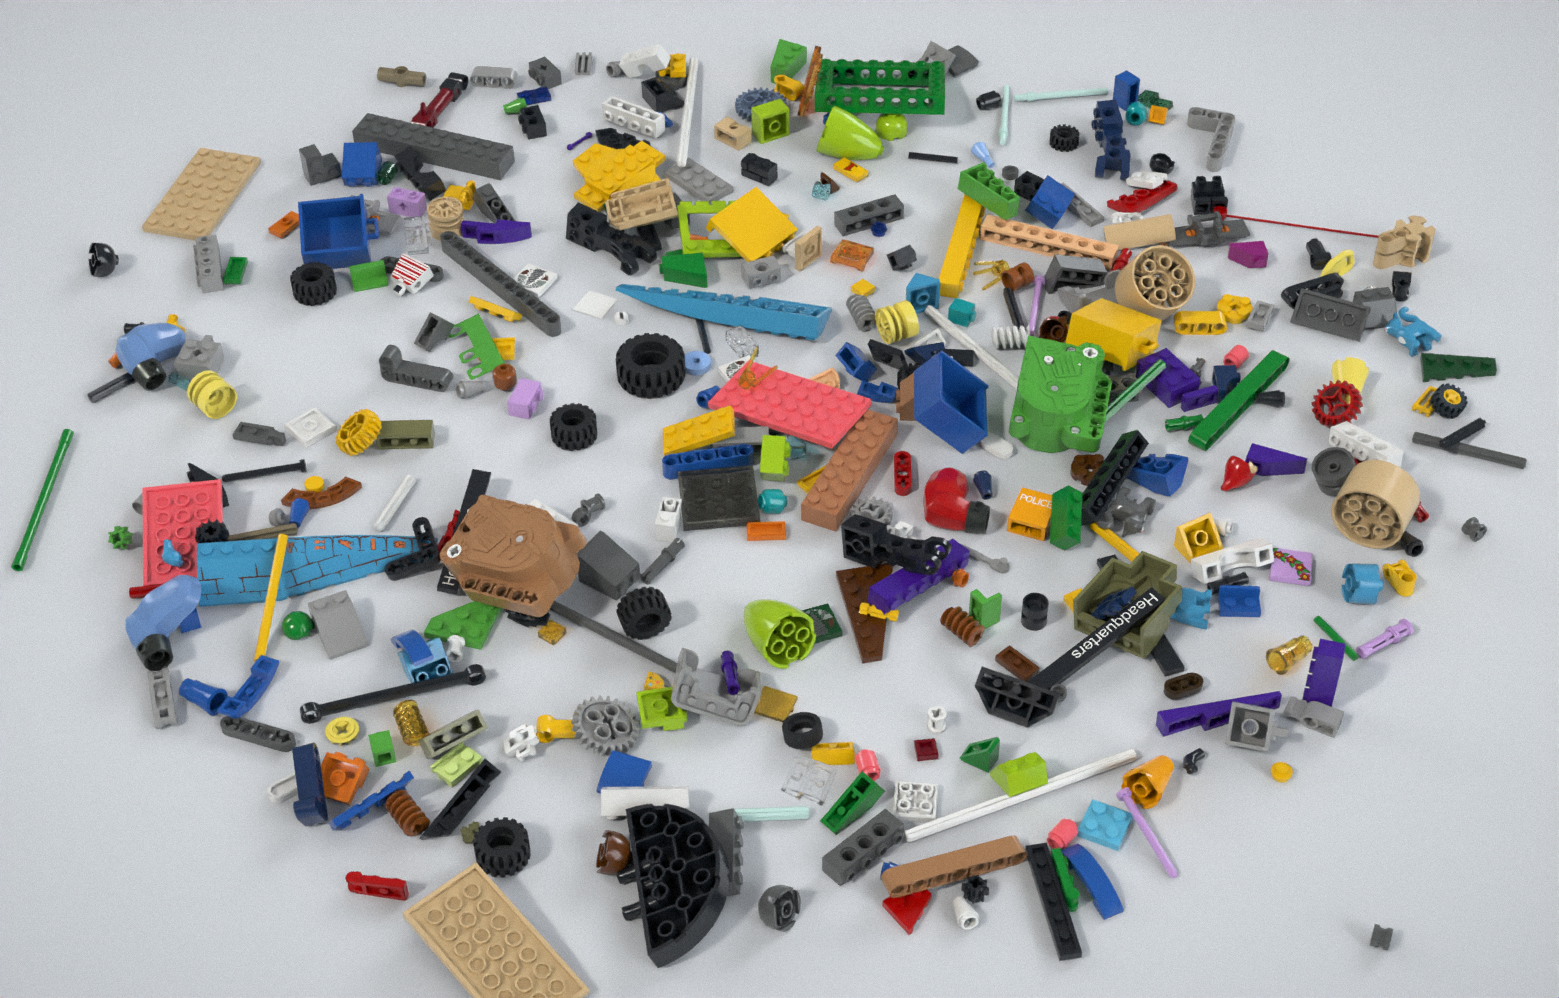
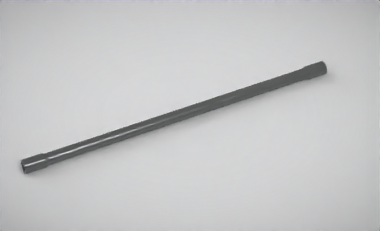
[550,601,677,673]

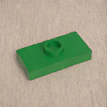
[223,257,248,284]

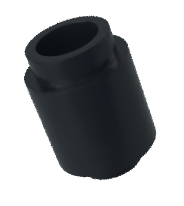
[976,90,1001,110]

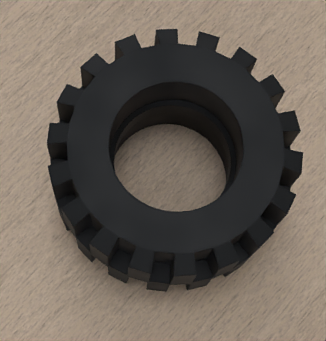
[290,262,337,306]
[550,403,598,451]
[616,587,672,640]
[473,817,531,878]

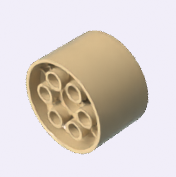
[1115,245,1195,322]
[1331,460,1420,549]

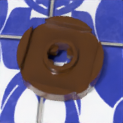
[1070,454,1104,486]

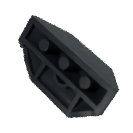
[975,666,1060,728]

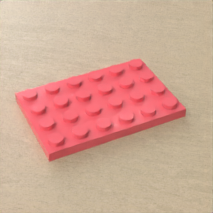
[142,479,223,586]

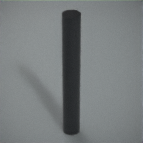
[908,152,958,163]
[695,318,711,354]

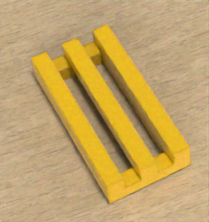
[1412,386,1437,417]

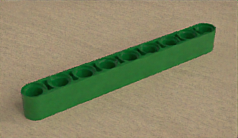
[1188,350,1290,451]

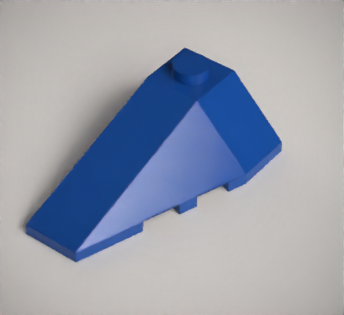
[1127,454,1189,496]

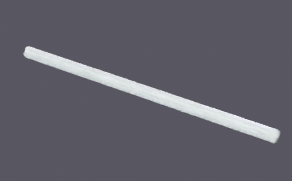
[677,57,698,167]
[925,305,1019,390]
[904,748,1137,842]

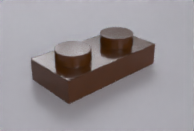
[995,645,1040,682]

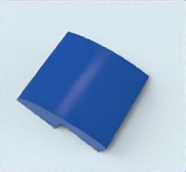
[596,750,652,794]

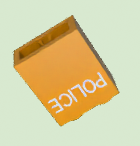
[1007,487,1052,541]

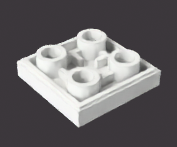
[893,781,938,823]

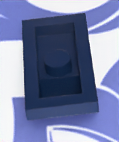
[904,342,945,366]

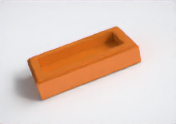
[747,521,786,541]

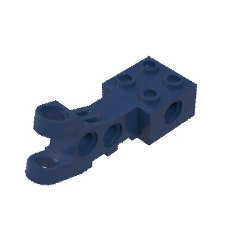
[1091,100,1131,180]

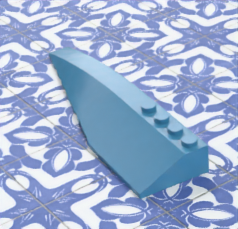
[616,284,832,340]

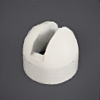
[614,310,629,325]

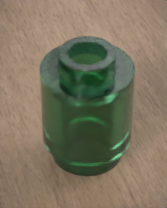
[377,161,398,185]

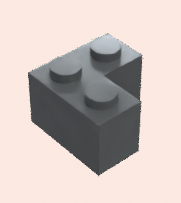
[299,144,342,186]

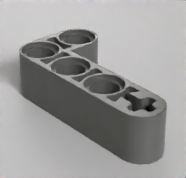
[379,345,453,392]

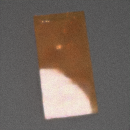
[797,45,823,116]

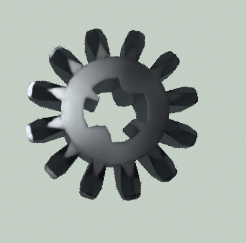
[195,519,229,543]

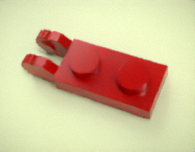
[345,871,409,901]

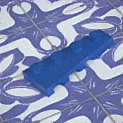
[329,771,414,831]

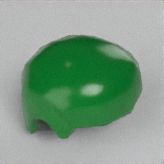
[282,611,314,640]

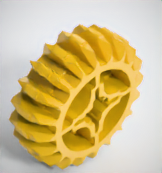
[335,409,382,456]

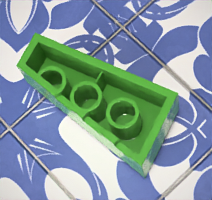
[957,162,1020,220]

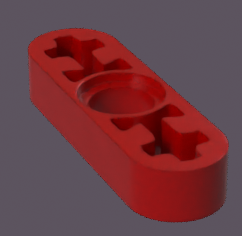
[894,451,912,496]

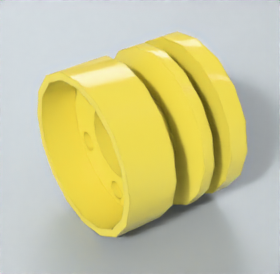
[875,300,919,344]
[187,370,237,419]

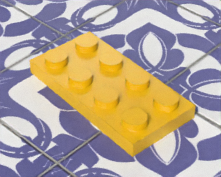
[663,405,735,456]

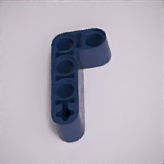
[292,742,328,827]

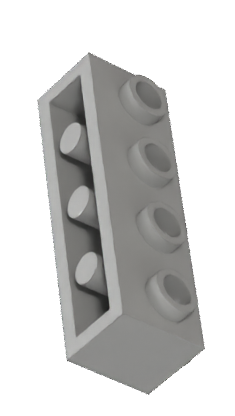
[193,235,224,294]

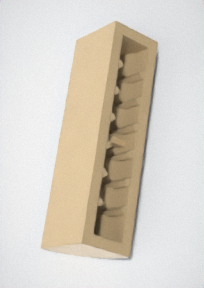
[1103,214,1176,250]

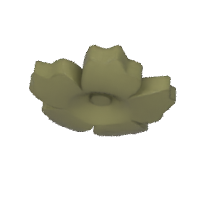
[460,821,479,844]

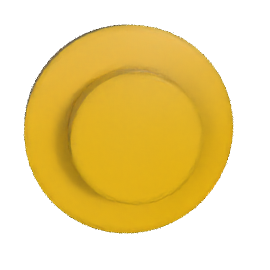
[1271,762,1293,783]

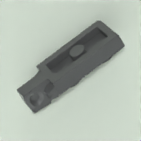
[232,422,286,446]

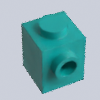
[948,298,977,327]

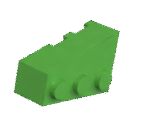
[770,39,807,84]

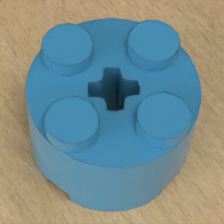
[1342,563,1383,604]

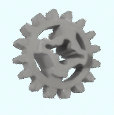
[851,496,893,525]

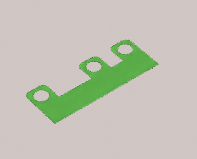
[449,313,505,380]

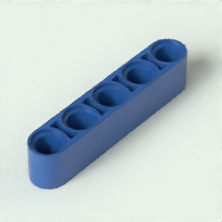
[662,444,754,480]

